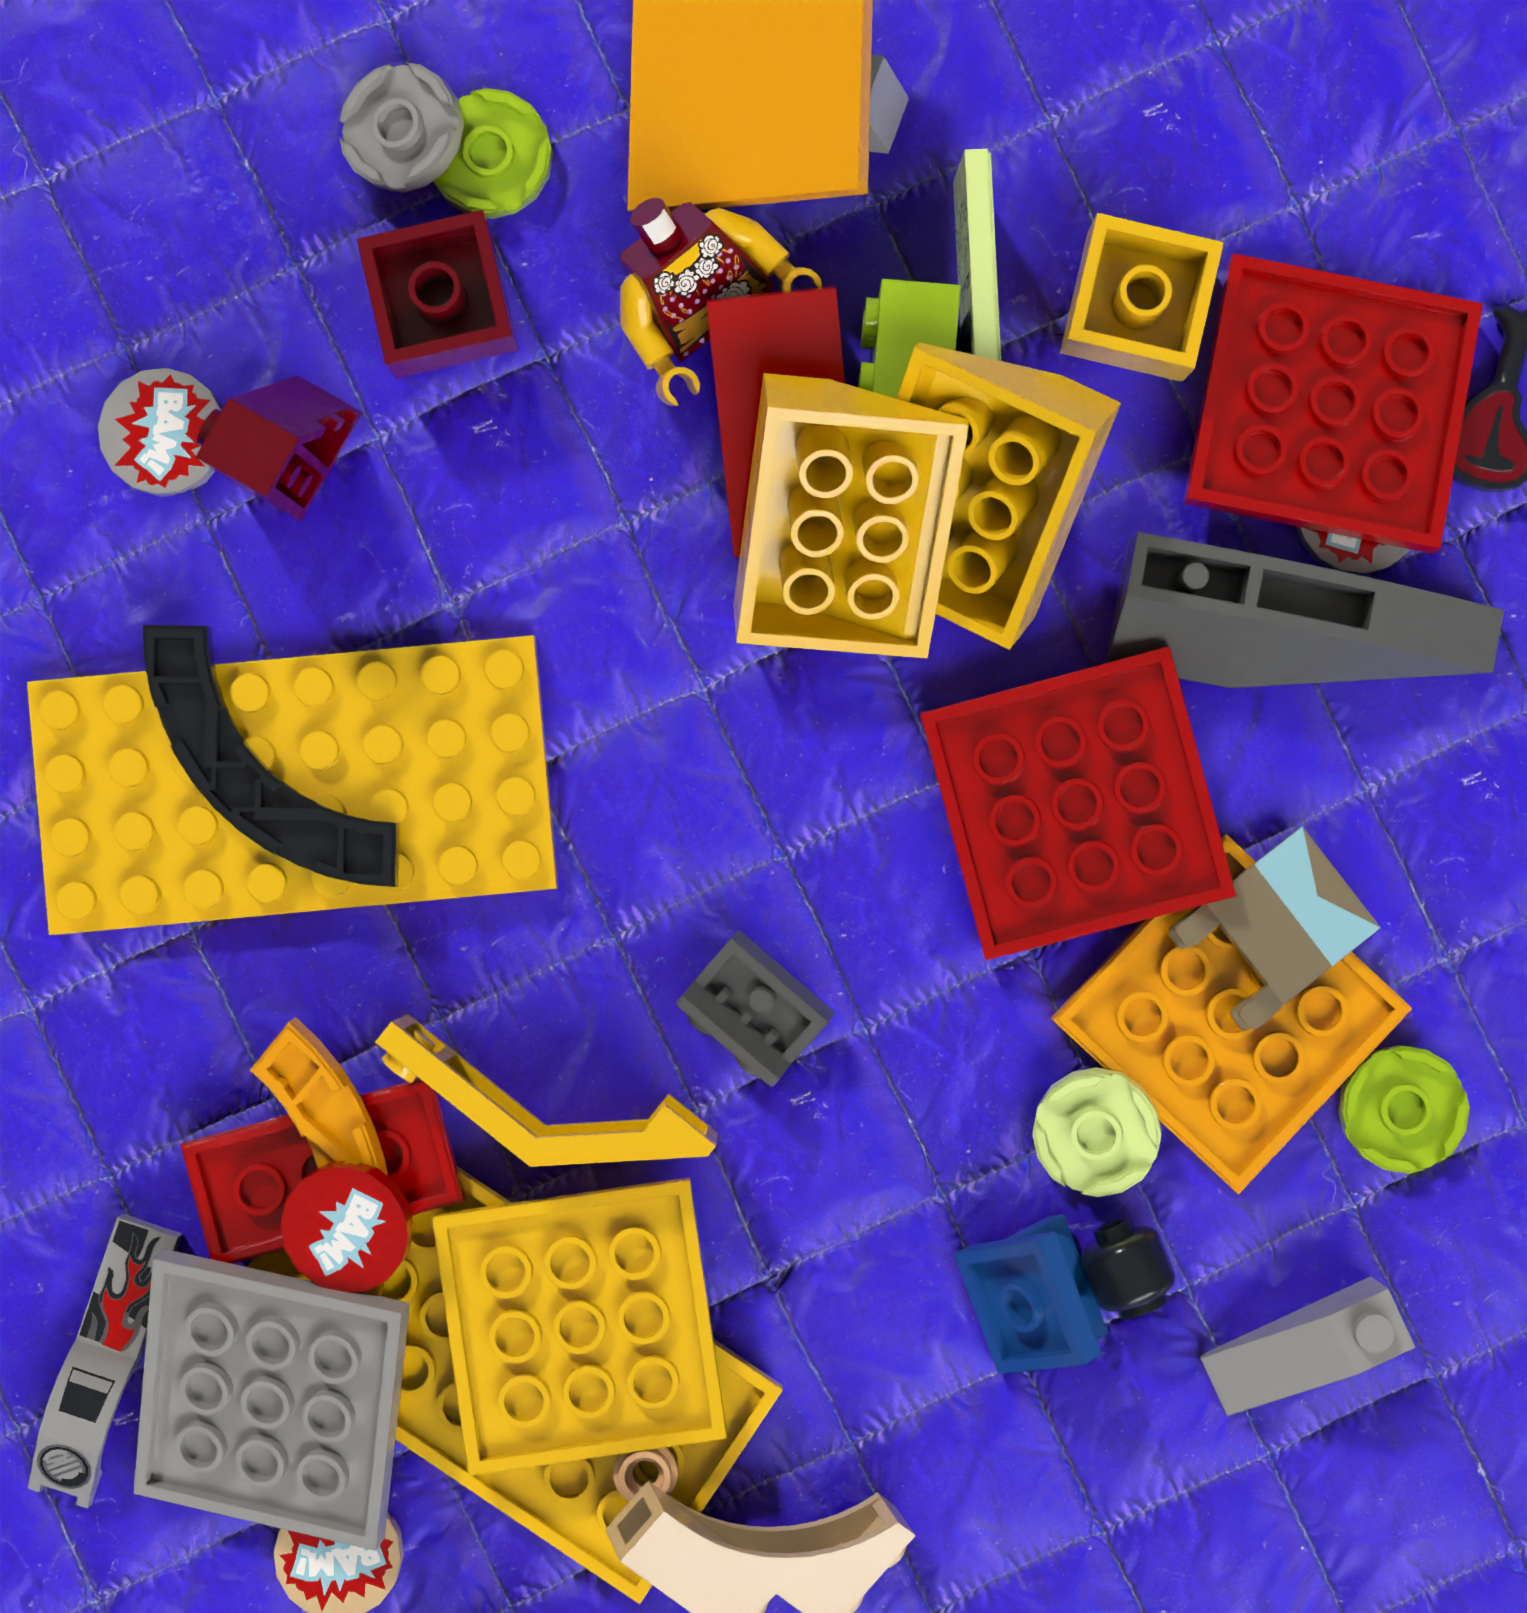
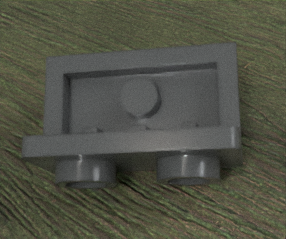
[676,929,835,1086]

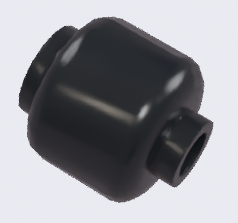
[1081,1218,1175,1319]

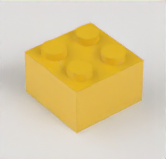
[1060,213,1224,382]

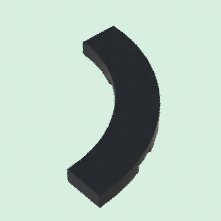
[143,625,399,887]

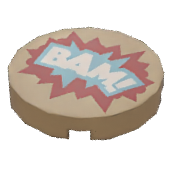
[274,1511,404,1613]

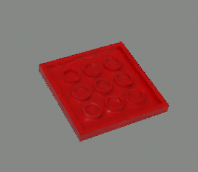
[1183,253,1483,554]
[920,646,1236,961]

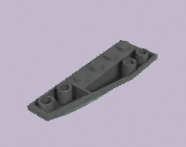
[1105,532,1504,688]

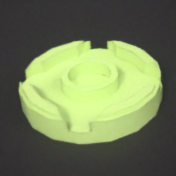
[1032,1067,1161,1197]

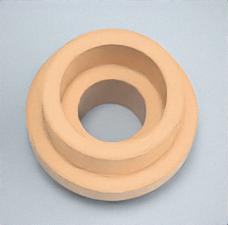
[613,1447,678,1502]

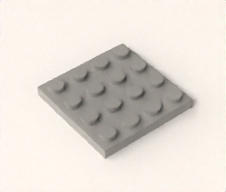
[133,1249,410,1551]

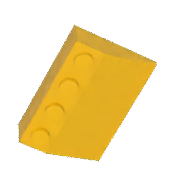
[897,342,1121,650]
[733,373,969,659]

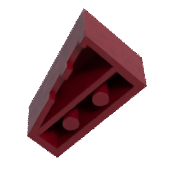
[196,376,363,522]

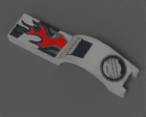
[28,1214,183,1509]

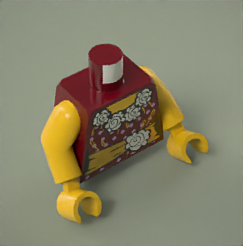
[620,198,822,406]

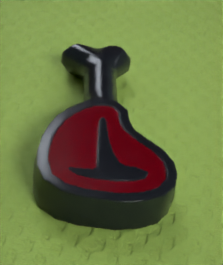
[1452,304,1527,493]

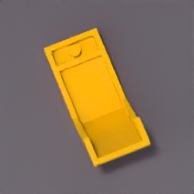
[375,1014,718,1167]

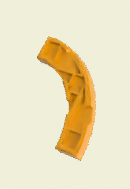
[250,1017,388,1296]

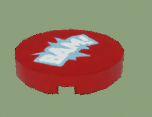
[280,1161,413,1293]

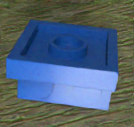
[954,1214,1109,1374]

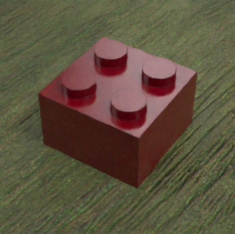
[357,210,519,379]

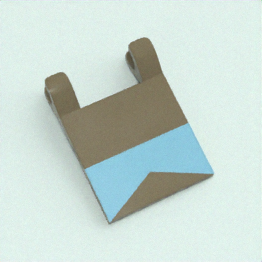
[1168,826,1381,1031]

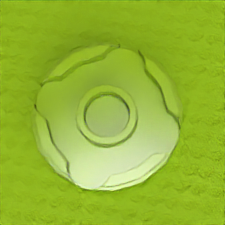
[433,88,553,219]
[1338,1045,1470,1174]

